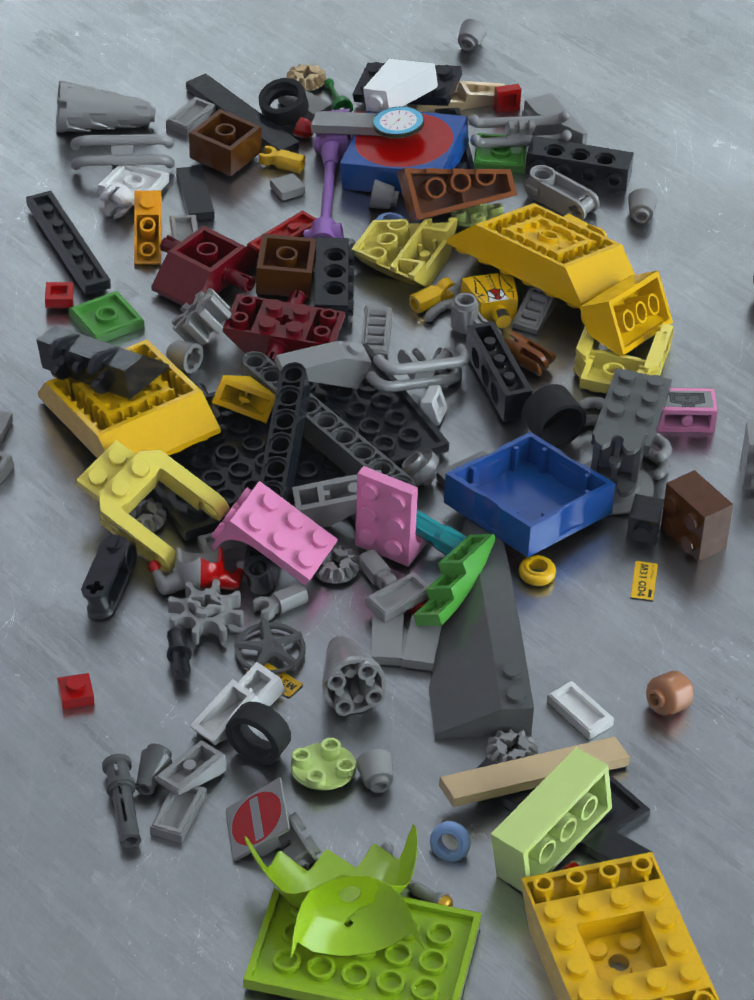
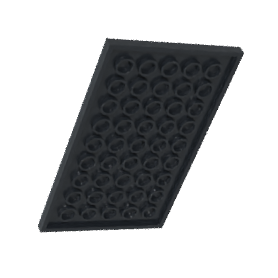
[151,343,449,541]

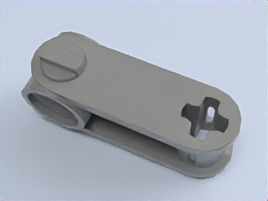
[524,165,600,220]

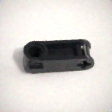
[81,535,137,619]

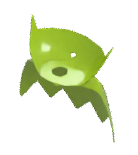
[244,824,424,959]

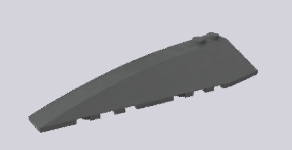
[429,517,534,739]

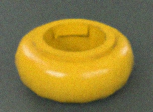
[518,555,556,586]

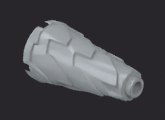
[56,80,156,133]

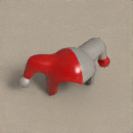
[148,547,245,595]

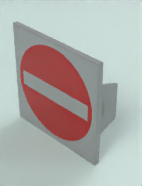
[226,777,290,862]

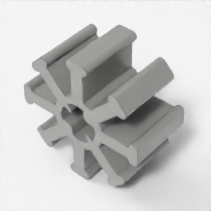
[172,288,232,346]

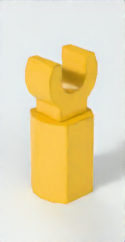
[259,146,306,174]
[409,277,455,313]

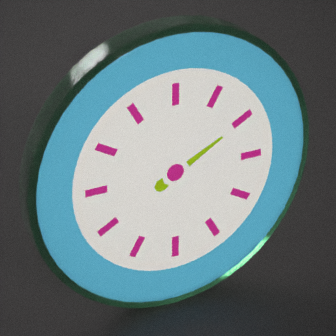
[373,106,424,139]

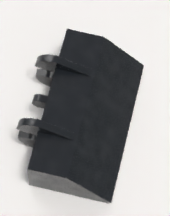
[36,325,169,400]

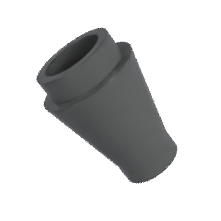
[135,743,172,795]

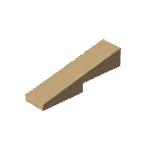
[407,81,505,113]

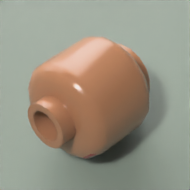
[646,671,694,716]

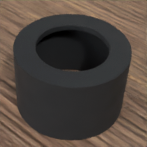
[521,384,586,448]

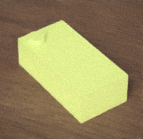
[491,747,612,891]

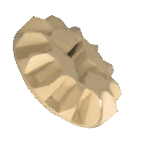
[287,64,326,91]

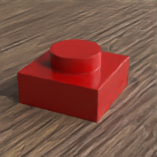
[493,84,522,113]
[45,282,74,309]
[57,673,95,709]

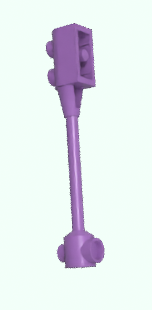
[304,108,354,239]

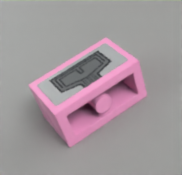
[657,388,718,433]

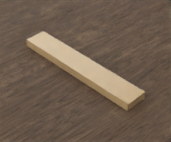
[439,736,630,807]

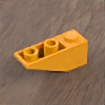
[134,190,162,265]

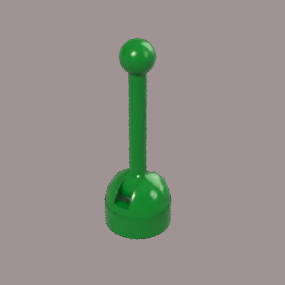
[324,78,353,112]

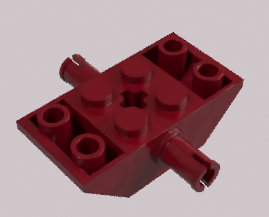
[151,226,259,306]
[223,290,345,363]

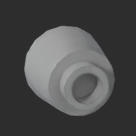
[458,19,487,51]
[369,179,399,210]
[628,188,658,223]
[166,340,203,374]
[356,749,394,793]

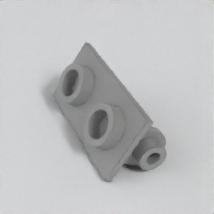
[279,811,321,871]

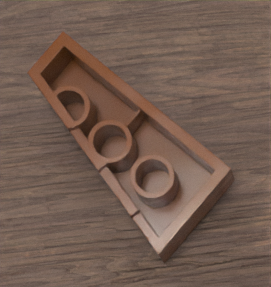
[397,168,517,223]

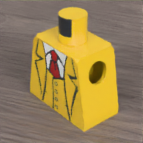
[461,273,518,328]

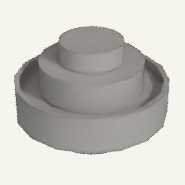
[402,449,439,486]

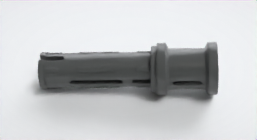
[102,754,141,848]

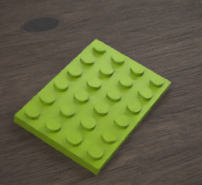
[243,887,482,1000]

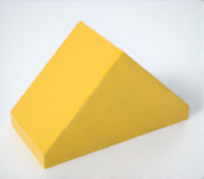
[212,375,276,423]

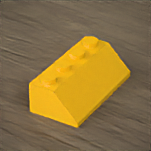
[580,270,673,356]

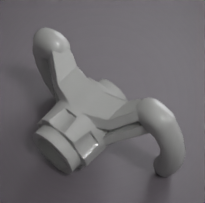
[424,293,502,346]

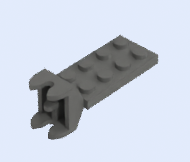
[591,368,672,497]

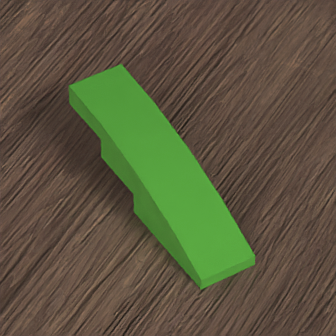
[413,534,496,626]

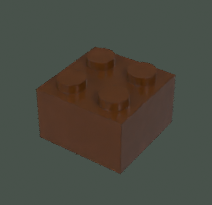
[189,109,262,176]
[256,234,316,298]
[660,470,733,562]

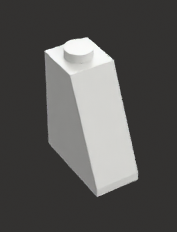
[363,59,438,113]

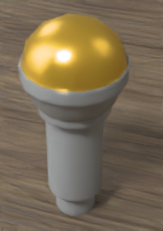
[406,880,453,907]

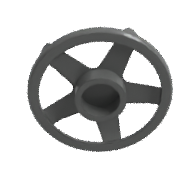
[235,620,306,675]

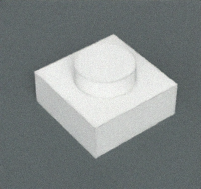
[420,385,448,426]

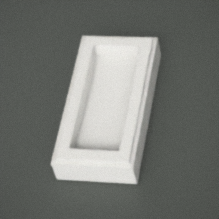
[547,681,614,740]

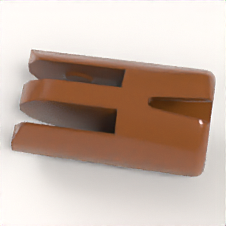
[504,331,556,377]

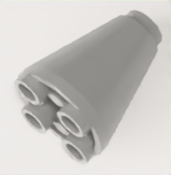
[322,635,386,716]

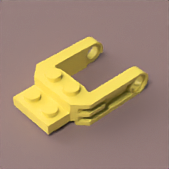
[573,323,674,393]
[76,440,230,574]

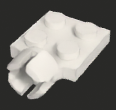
[98,165,169,219]

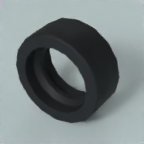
[258,78,309,126]
[226,701,291,765]

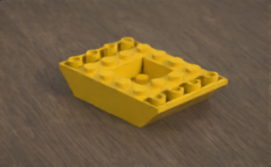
[446,203,635,309]
[38,339,221,458]
[521,852,719,1000]

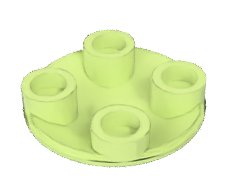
[450,203,504,227]
[291,738,357,790]

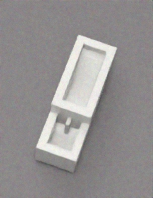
[190,662,285,745]

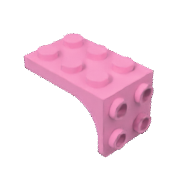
[355,466,428,566]
[210,481,338,586]

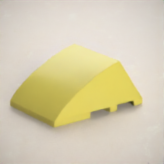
[352,218,458,288]

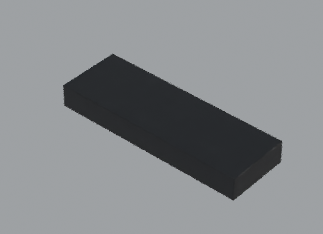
[176,166,215,221]

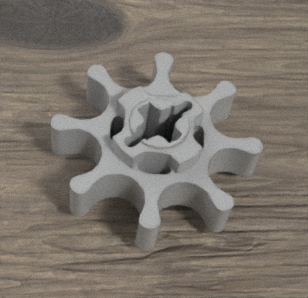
[168,579,244,645]

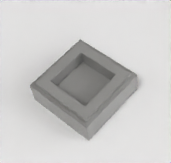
[270,173,305,201]

